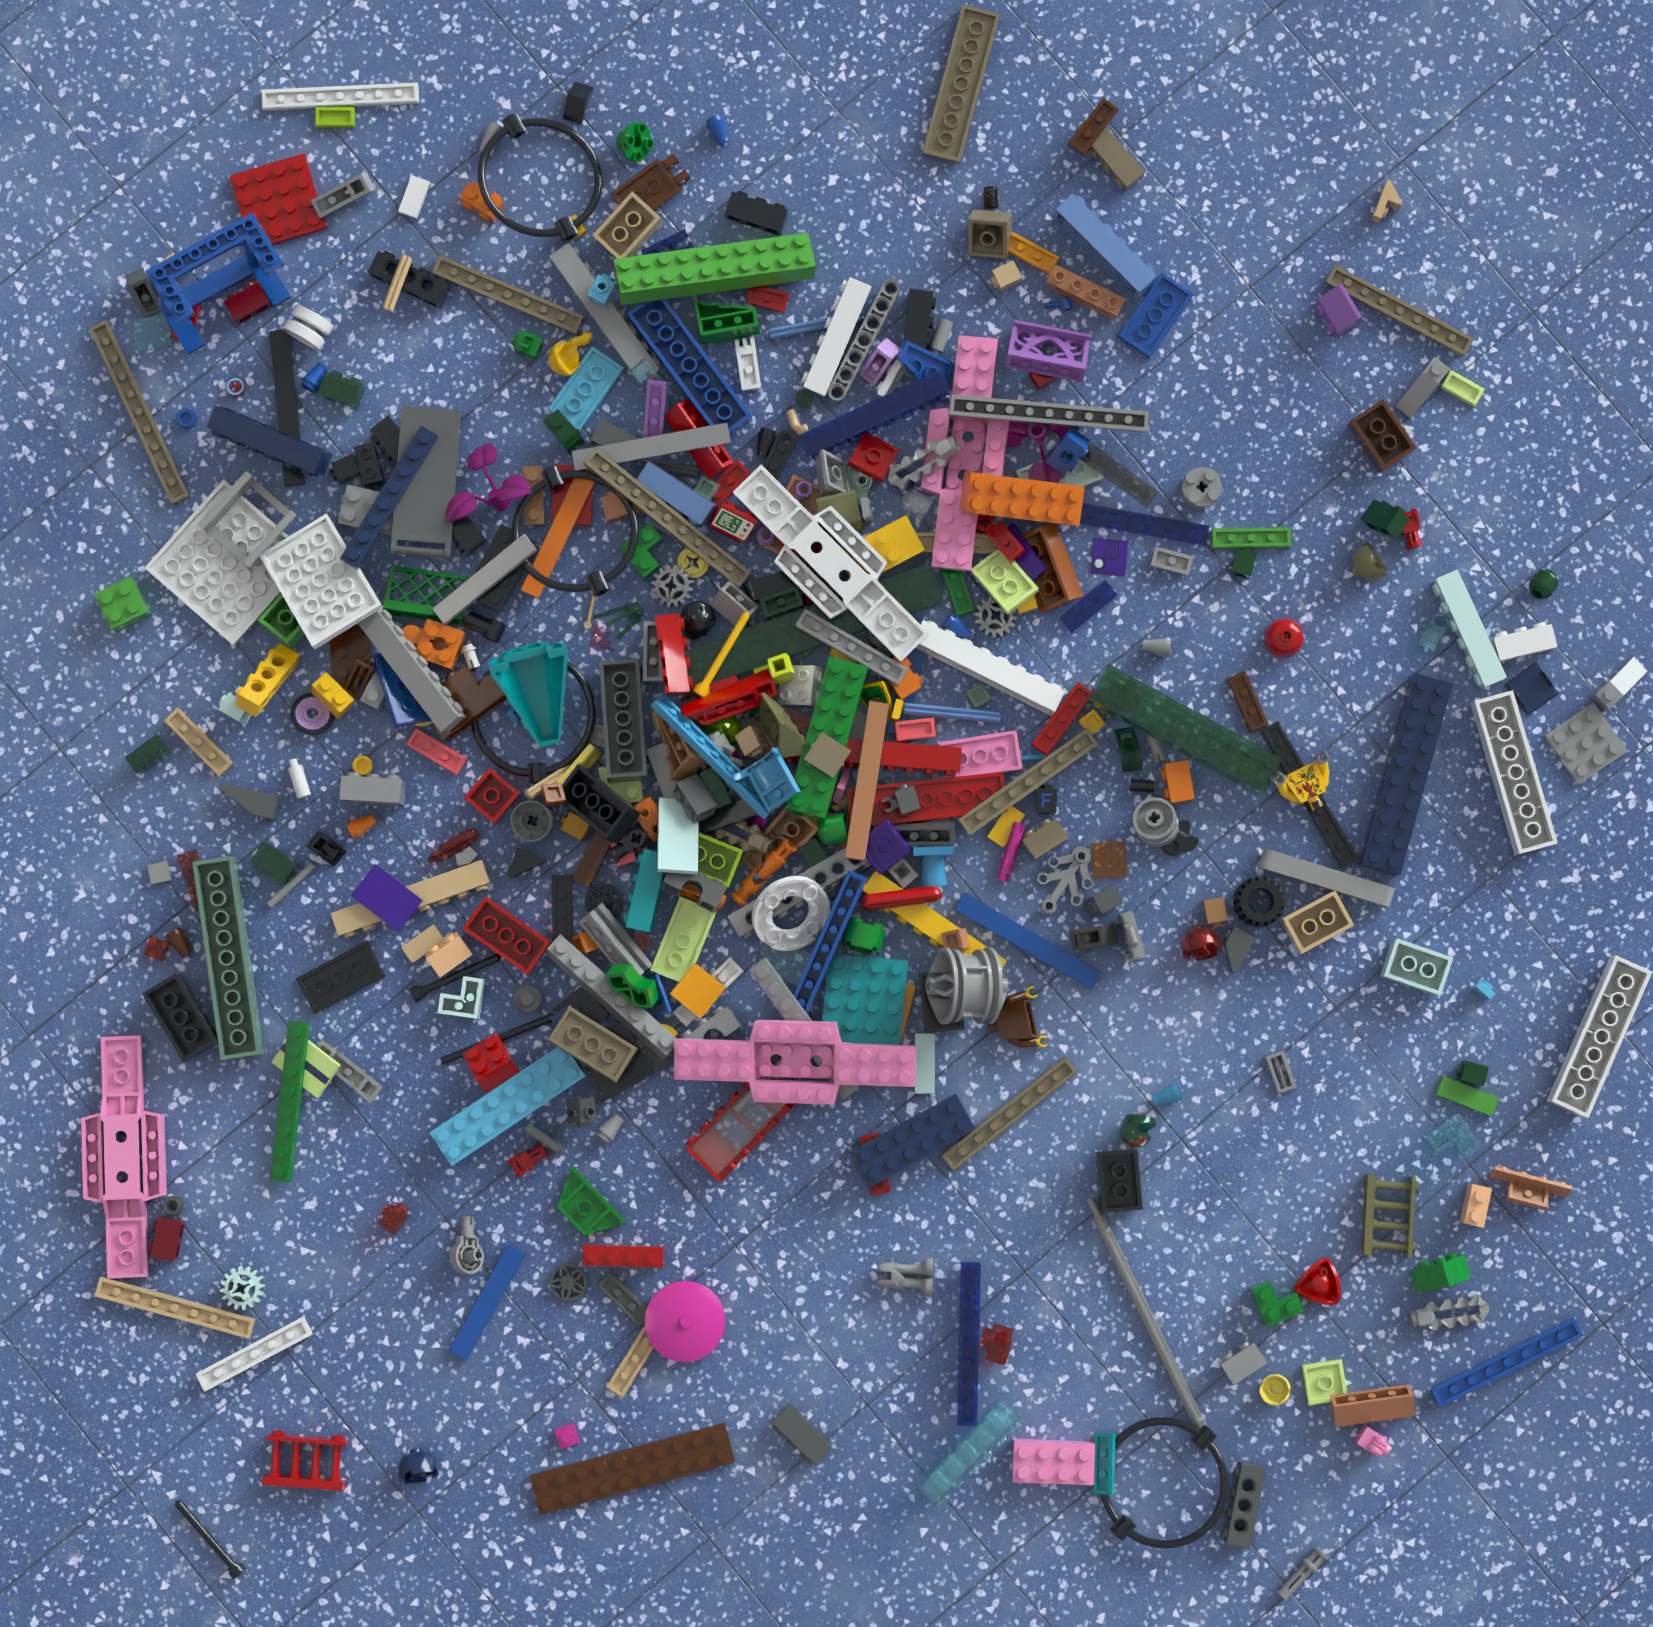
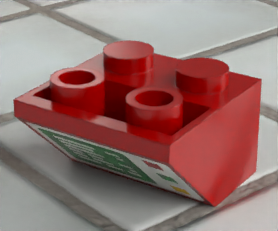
[707,501,758,544]

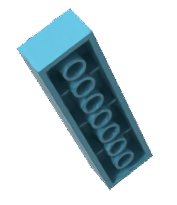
[430,1047,587,1166]

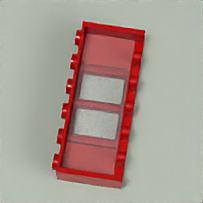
[686,1077,796,1182]

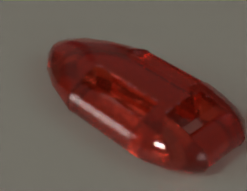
[428,828,480,863]

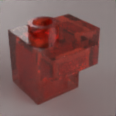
[980,1324,1013,1365]

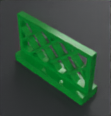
[382,565,469,625]

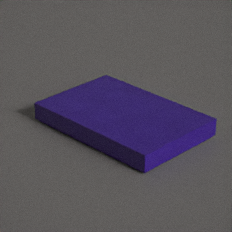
[351,864,423,932]

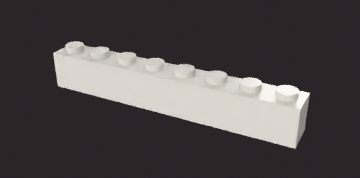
[916,620,1065,716]

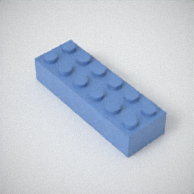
[1053,193,1156,301]

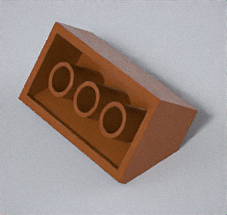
[1023,523,1084,613]

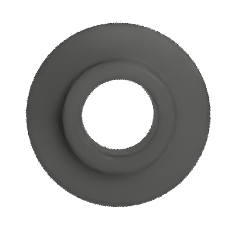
[163,1196,183,1216]

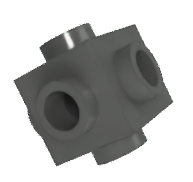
[566,1097,596,1127]

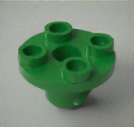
[616,122,654,162]

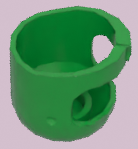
[817,812,849,846]

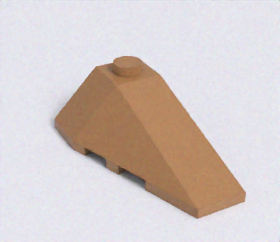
[741,807,818,871]

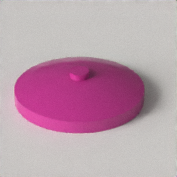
[644,1281,725,1362]

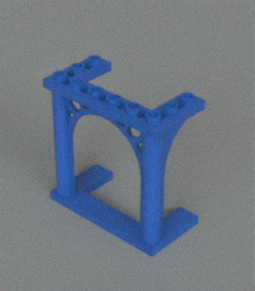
[146,212,291,355]

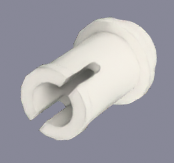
[461,644,480,670]

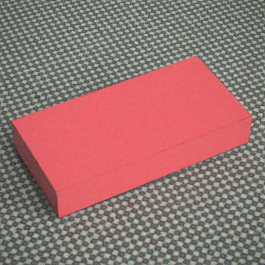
[894,717,936,742]

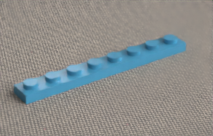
[650,694,773,819]

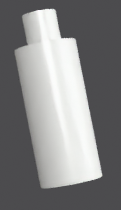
[288,758,311,799]

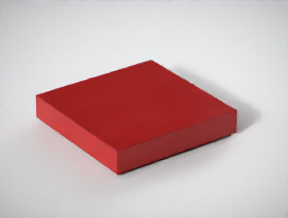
[847,432,900,483]

